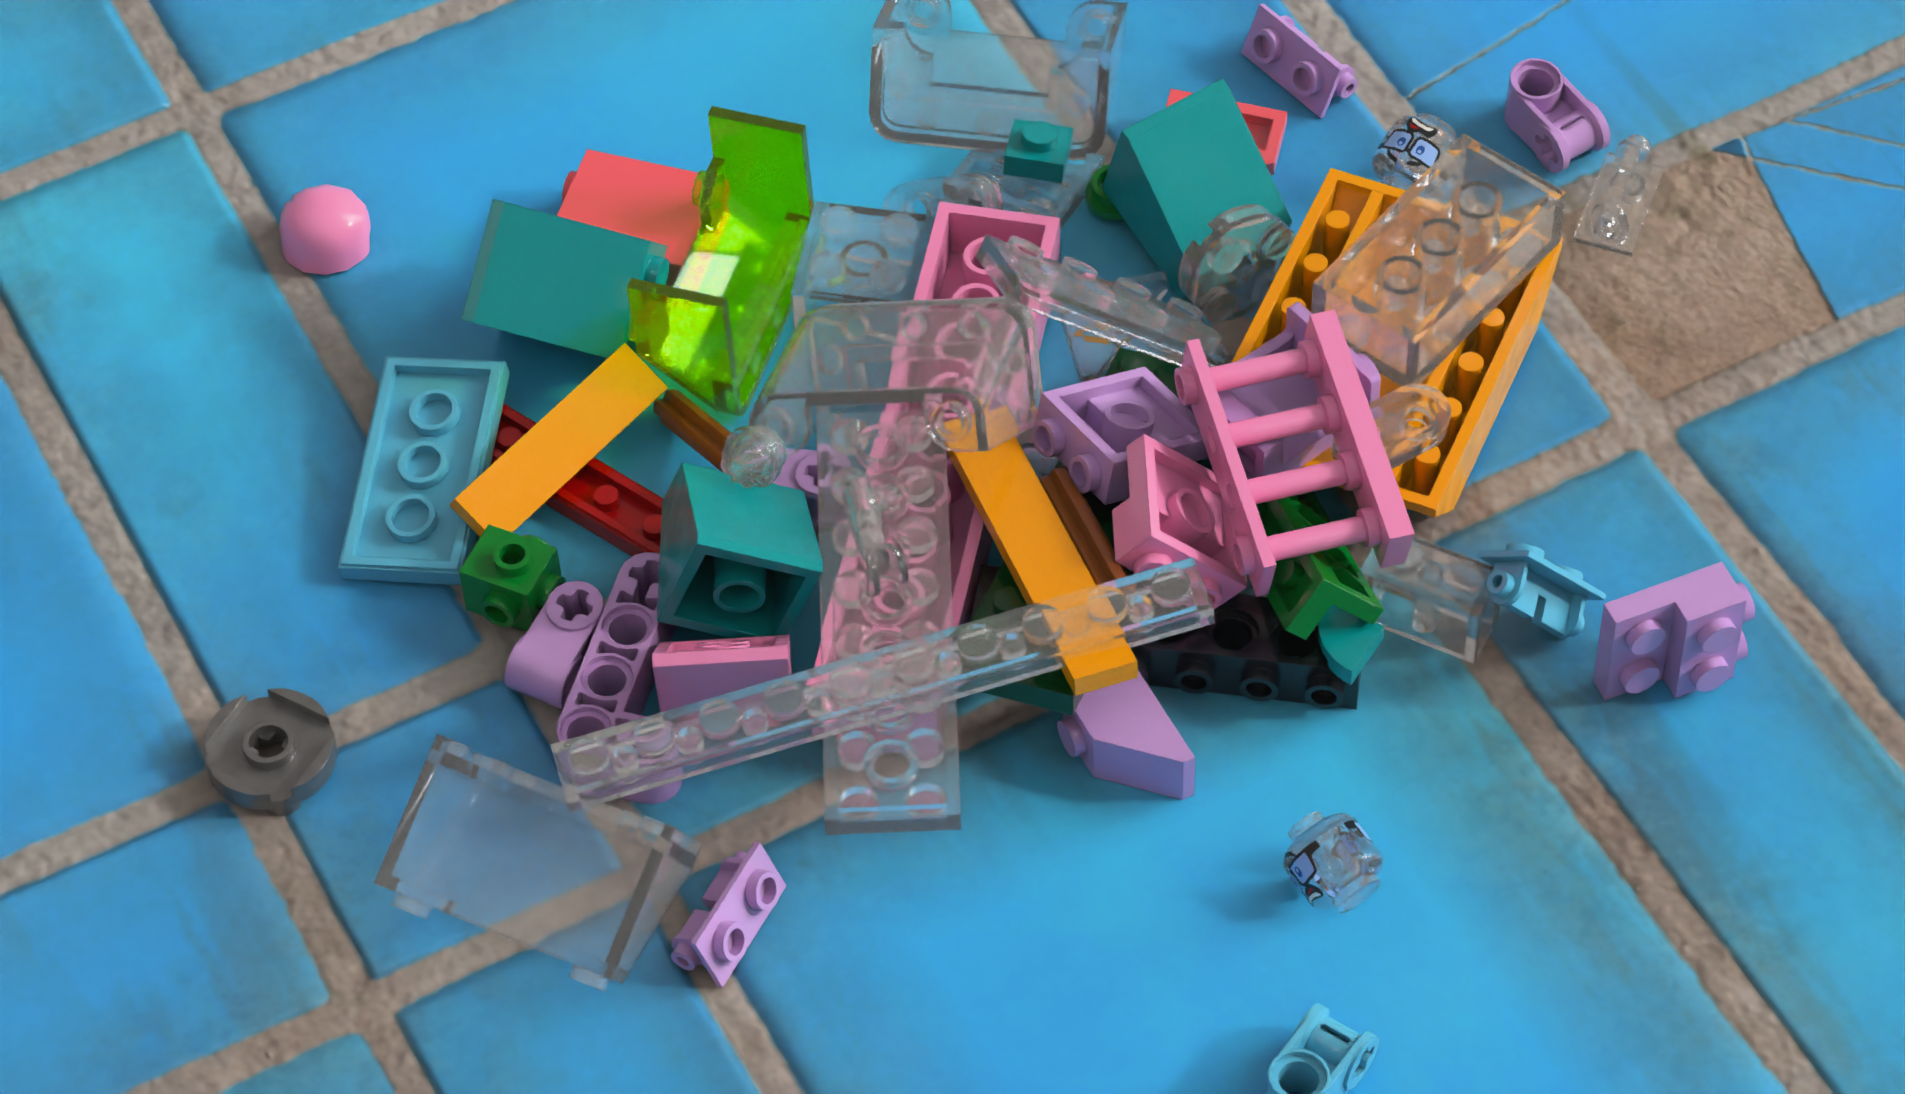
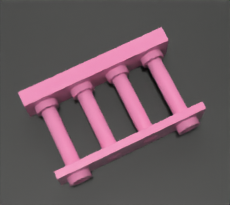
[1174,309,1415,597]

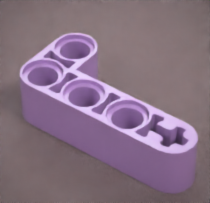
[556,552,683,804]

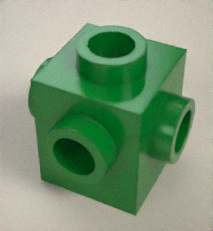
[459,524,566,631]

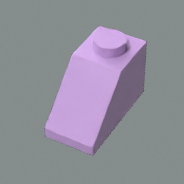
[1057,671,1195,800]

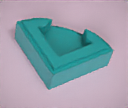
[1318,605,1384,685]

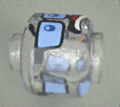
[1372,113,1462,199]
[1283,811,1383,914]

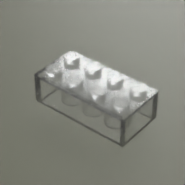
[1311,134,1566,392]

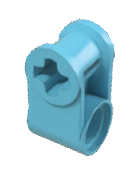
[1266,1003,1379,1094]

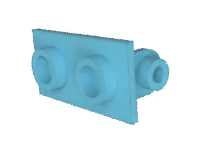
[1477,543,1606,639]

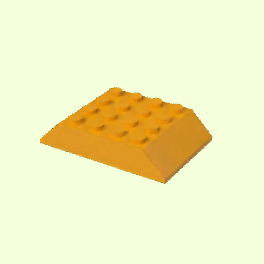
[1231,168,1563,518]

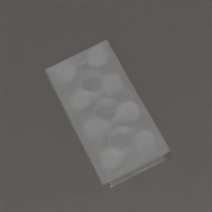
[976,234,1233,367]

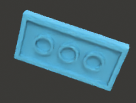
[338,356,510,585]

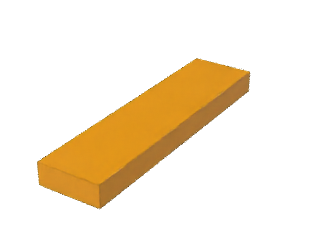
[449,343,668,537]

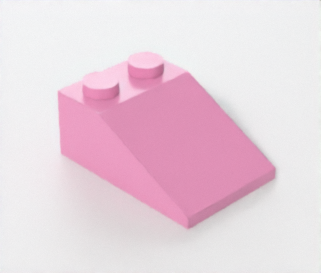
[652,634,795,735]

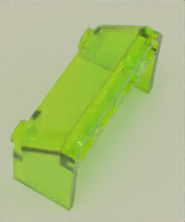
[627,106,817,416]

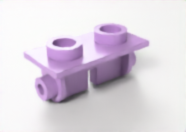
[1241,3,1358,118]
[671,841,787,988]

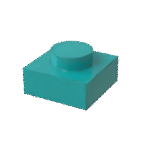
[1003,119,1074,184]

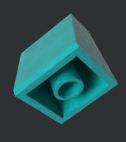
[1102,78,1292,302]
[461,199,669,358]
[657,462,823,638]

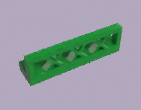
[1256,492,1384,640]

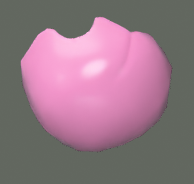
[279,184,371,275]

